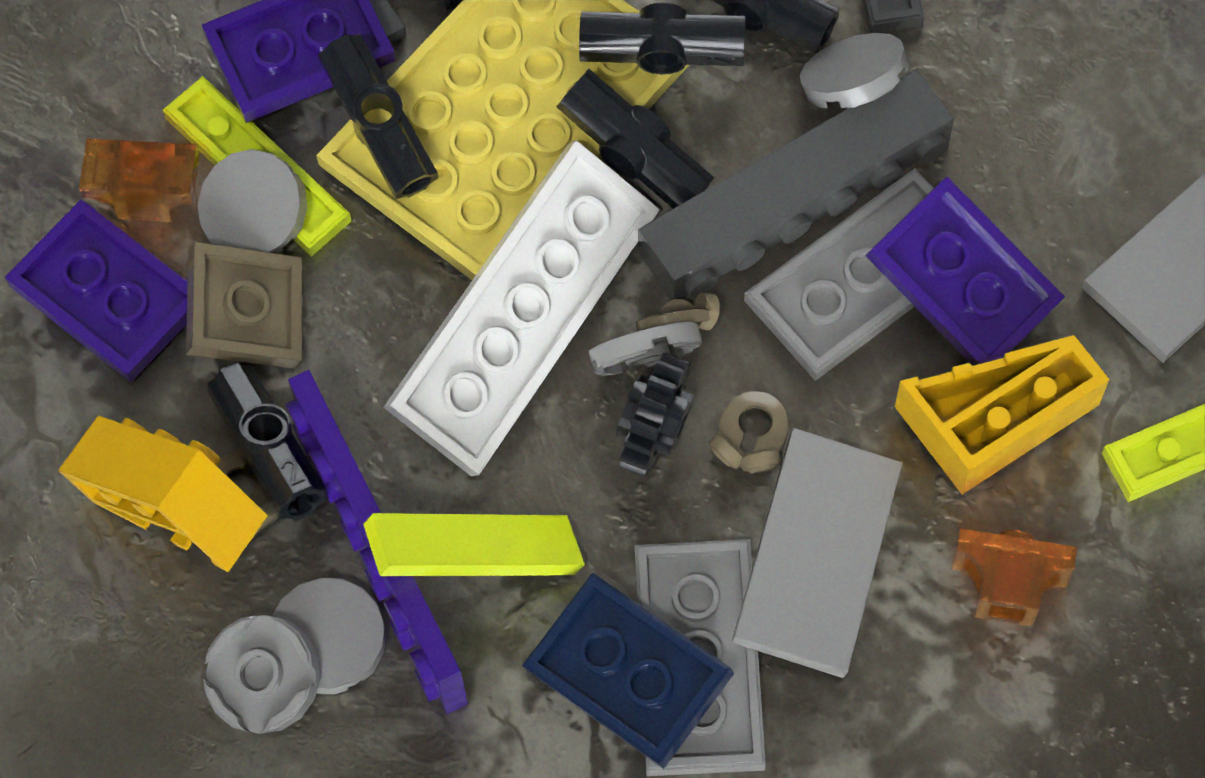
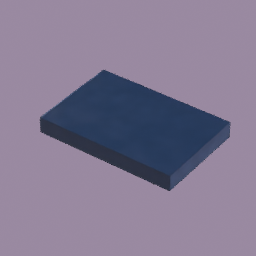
[522,572,734,769]

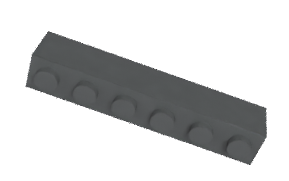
[638,69,954,300]

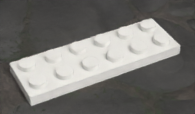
[383,140,660,476]

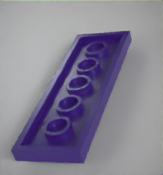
[285,370,468,714]

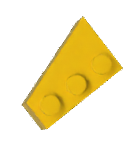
[894,335,1109,495]
[58,416,268,572]

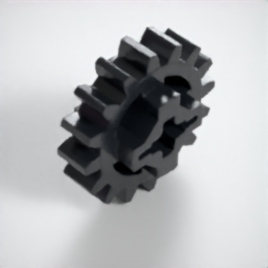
[616,352,695,478]

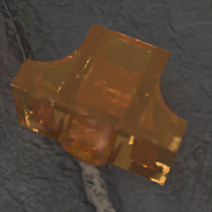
[79,138,200,222]
[951,528,1077,626]

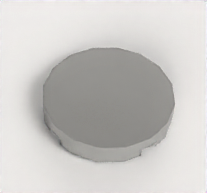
[800,33,910,109]
[197,149,307,254]
[588,321,702,376]
[272,578,386,695]
[203,615,320,734]

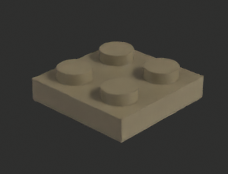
[186,242,302,369]

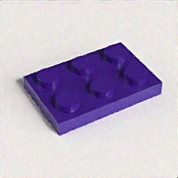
[202,0,396,123]
[865,177,1065,366]
[5,199,187,383]

